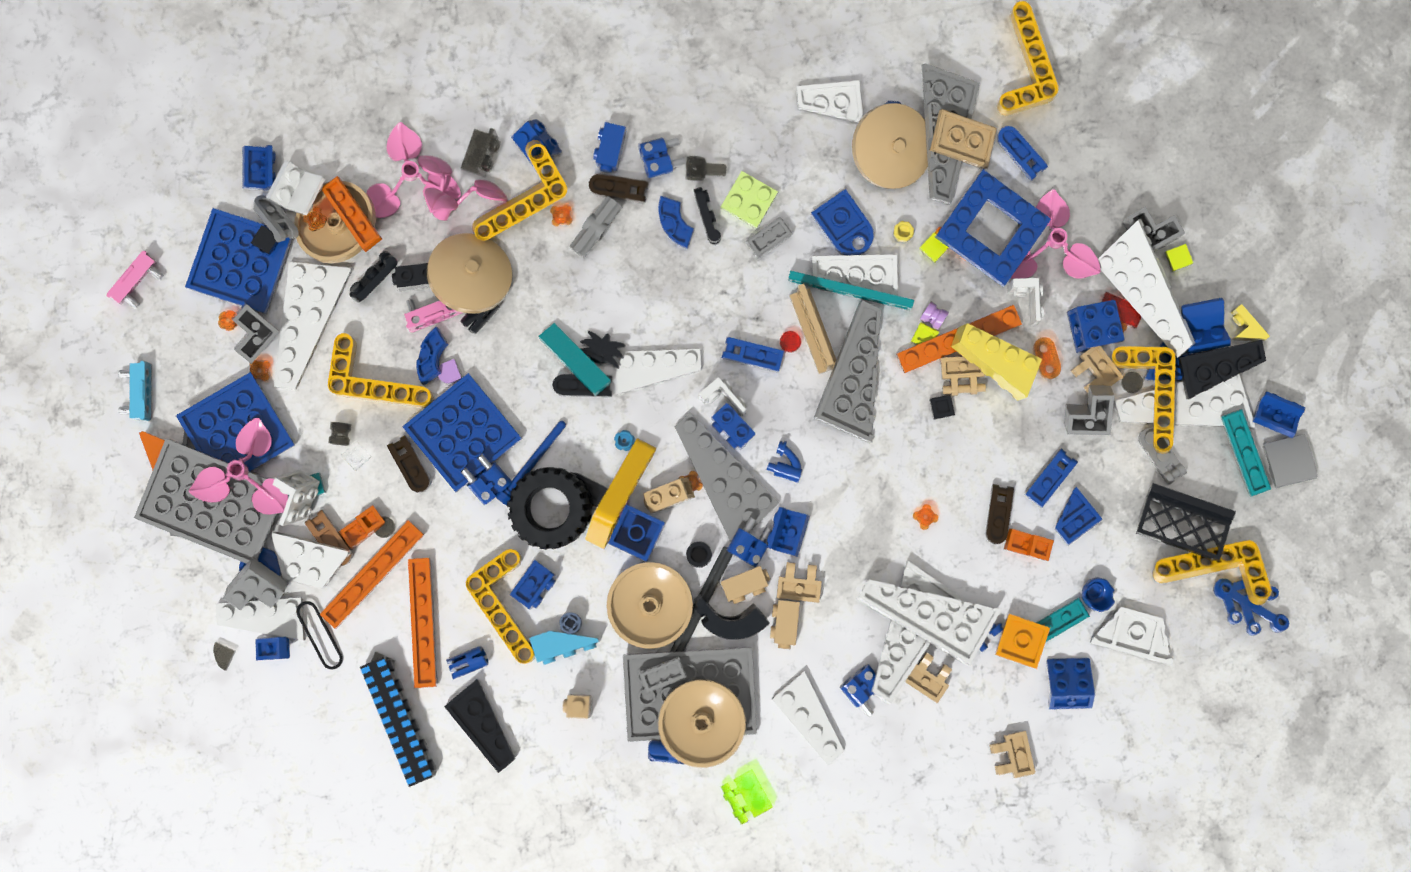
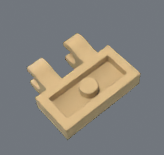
[1071,346,1124,393]
[777,562,822,603]
[905,652,952,704]
[990,731,1036,778]

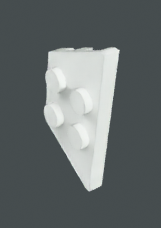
[272,532,351,588]
[1090,607,1172,666]

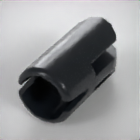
[460,305,500,334]

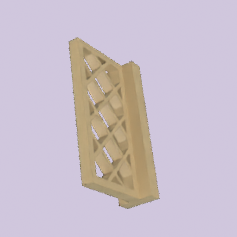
[789,283,836,375]

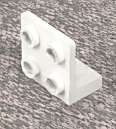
[266,160,325,215]
[1008,278,1044,326]
[699,377,747,416]
[273,470,320,526]

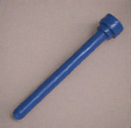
[495,421,566,506]

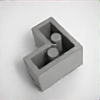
[1123,207,1185,252]
[231,303,279,364]
[1064,385,1114,435]
[223,557,287,611]

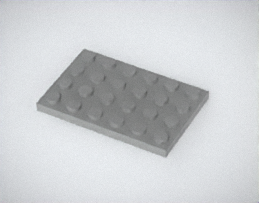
[134,438,276,564]
[623,647,757,742]

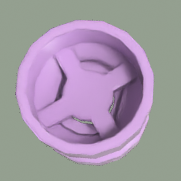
[920,301,949,330]

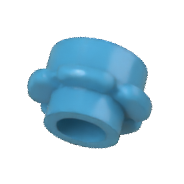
[614,430,635,451]

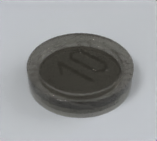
[1121,372,1143,393]
[375,516,395,538]

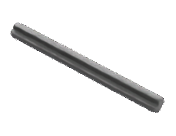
[670,547,733,652]

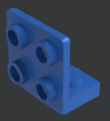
[1181,298,1231,354]
[1067,300,1125,353]
[1047,658,1095,709]

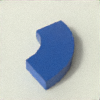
[659,196,694,249]
[416,327,448,385]

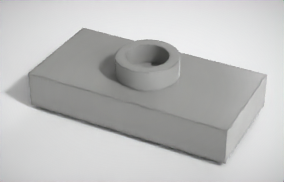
[746,217,793,259]
[639,657,687,693]

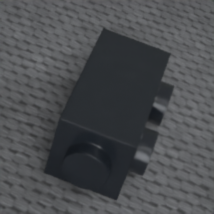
[392,263,430,291]

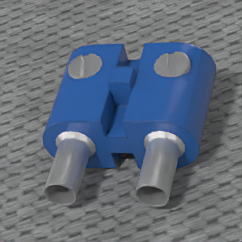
[638,137,686,179]
[461,454,512,505]
[726,517,772,568]
[840,664,886,717]

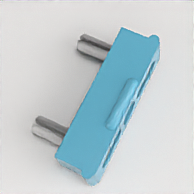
[118,361,151,421]

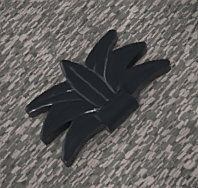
[580,331,626,369]

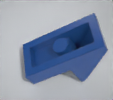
[255,637,290,661]

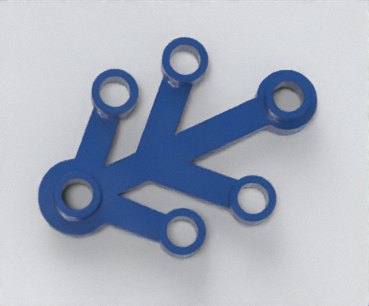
[1213,575,1289,636]

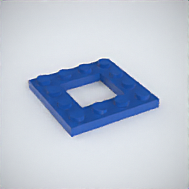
[935,169,1051,287]

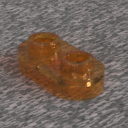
[1033,337,1061,380]

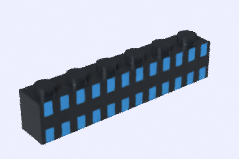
[360,656,437,787]

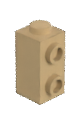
[643,477,695,513]
[721,566,771,604]
[770,600,800,649]
[563,695,592,719]

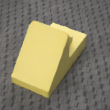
[1231,304,1270,341]

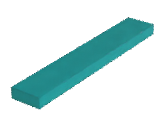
[788,271,914,311]

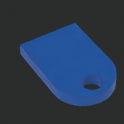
[811,189,874,255]

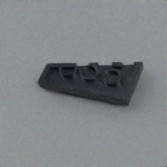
[1178,340,1266,399]

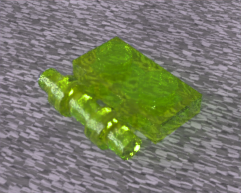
[720,769,773,825]

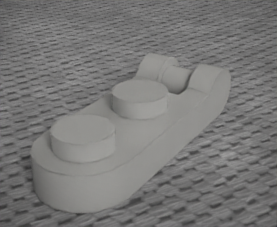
[253,195,299,242]
[1138,428,1187,485]

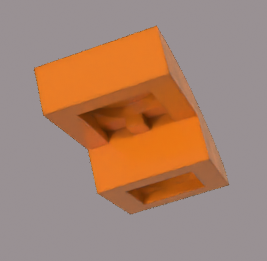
[338,505,385,550]
[1004,529,1054,561]

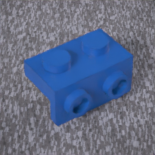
[511,119,562,164]
[242,145,276,190]
[1252,392,1305,438]
[711,403,755,450]
[767,507,810,557]
[510,560,556,610]

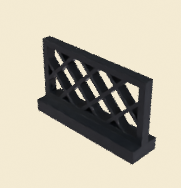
[1136,483,1236,562]

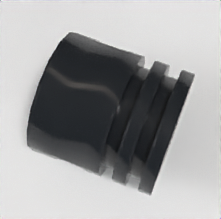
[686,541,712,568]

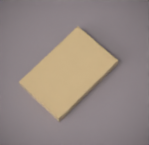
[930,109,997,169]

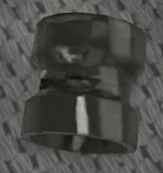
[328,422,352,446]

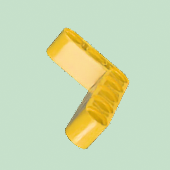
[997,1,1059,116]
[472,140,567,241]
[328,333,434,408]
[1112,346,1175,454]
[585,438,656,549]
[1152,540,1272,605]
[466,549,535,664]

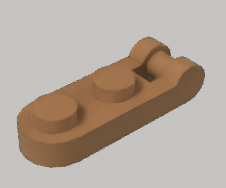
[305,510,352,566]

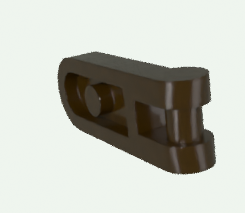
[589,174,649,204]
[387,435,430,493]
[985,484,1014,544]

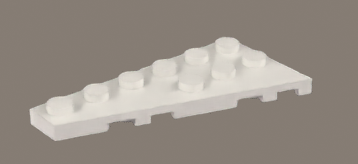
[1098,219,1195,358]
[274,262,353,390]
[1114,374,1256,428]
[871,561,961,704]
[857,579,1002,666]

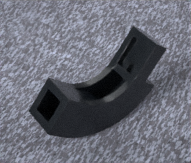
[694,594,770,640]

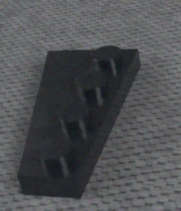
[444,679,516,773]

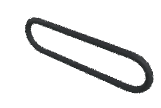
[296,601,343,670]

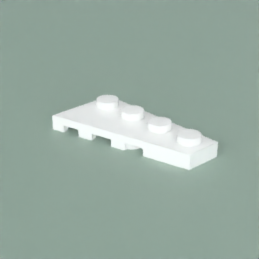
[812,254,898,296]
[616,349,701,395]

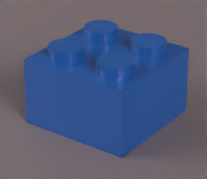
[608,504,666,562]

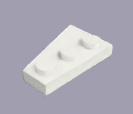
[796,80,863,122]

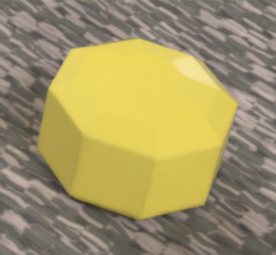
[893,221,914,243]

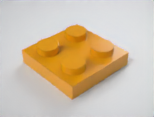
[995,614,1050,669]

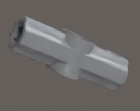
[570,196,622,258]

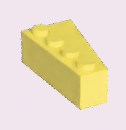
[951,323,1042,401]

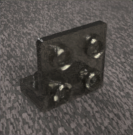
[461,128,501,177]

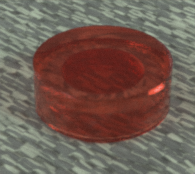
[780,331,801,353]

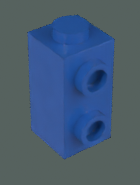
[593,122,627,173]

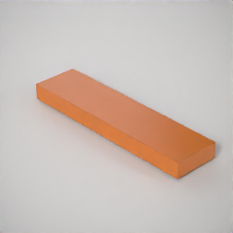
[322,176,382,252]

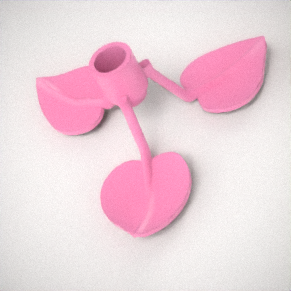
[366,122,461,218]
[418,155,508,221]
[1011,189,1101,279]
[189,418,288,515]

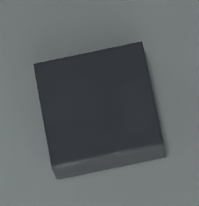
[251,225,278,255]
[929,394,955,420]

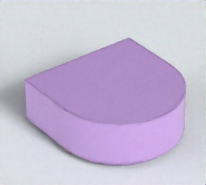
[438,359,462,384]

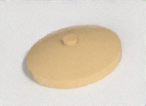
[852,103,928,189]
[294,181,376,263]
[427,233,512,314]
[607,562,693,649]
[658,680,745,768]

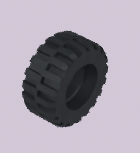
[507,467,592,550]

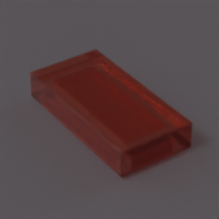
[1101,292,1141,329]

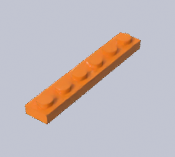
[896,305,1022,373]
[320,520,424,629]
[408,558,437,688]

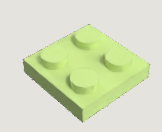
[721,171,778,229]

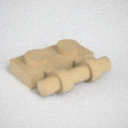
[940,356,986,396]

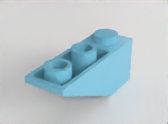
[529,631,600,665]

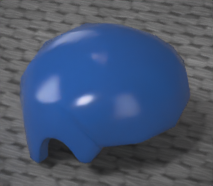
[1082,577,1115,612]

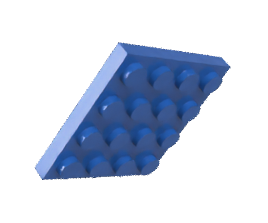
[185,208,292,314]
[176,372,295,471]
[402,373,522,493]

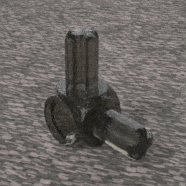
[685,156,726,181]

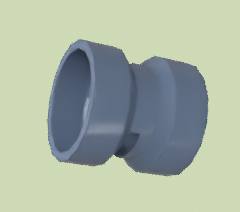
[559,612,582,634]

